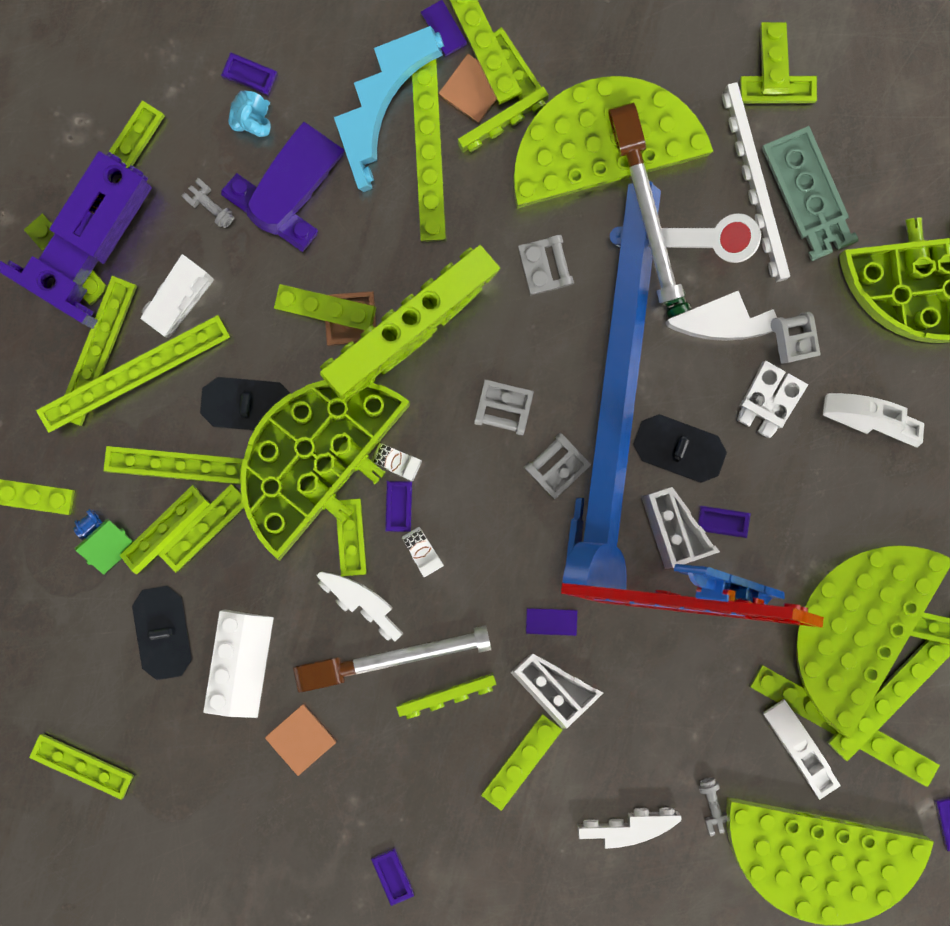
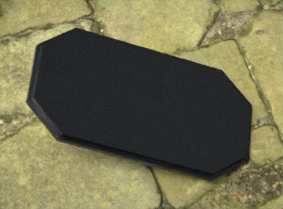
[200,377,290,430]
[633,414,727,483]
[132,586,192,680]

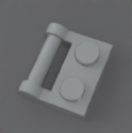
[518,235,574,296]
[771,312,821,364]
[474,380,534,436]
[524,432,591,500]

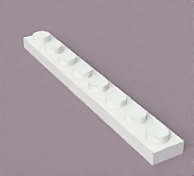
[722,82,790,283]

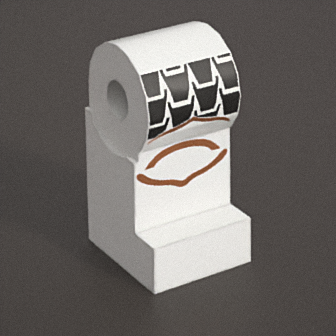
[371,443,422,481]
[402,527,444,577]

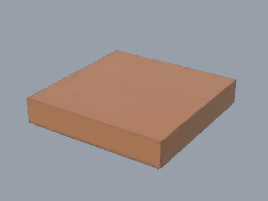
[438,54,497,125]
[325,291,376,346]
[265,704,337,776]

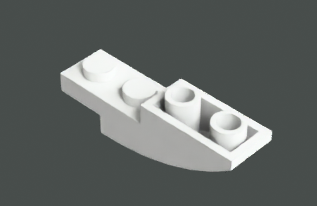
[823,393,924,448]
[317,571,403,641]
[763,699,841,800]
[577,807,681,849]

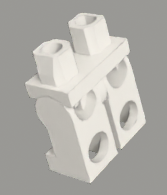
[737,361,808,438]

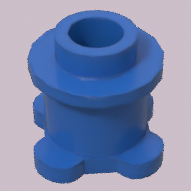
[73,509,103,540]

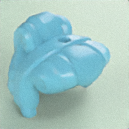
[228,91,271,137]

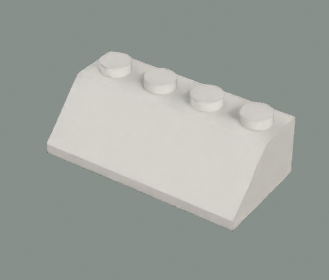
[203,610,274,718]

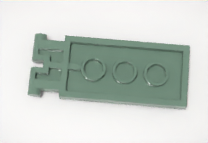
[761,126,859,261]

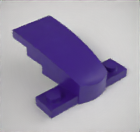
[221,122,344,252]

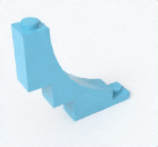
[334,26,444,192]

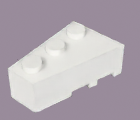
[140,254,214,339]
[641,487,720,569]
[510,654,603,728]

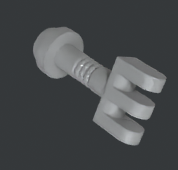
[181,178,234,228]
[699,778,727,837]

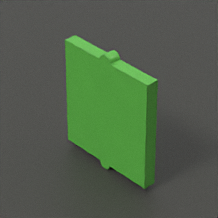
[75,519,134,575]

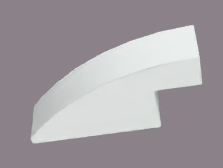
[665,291,777,341]

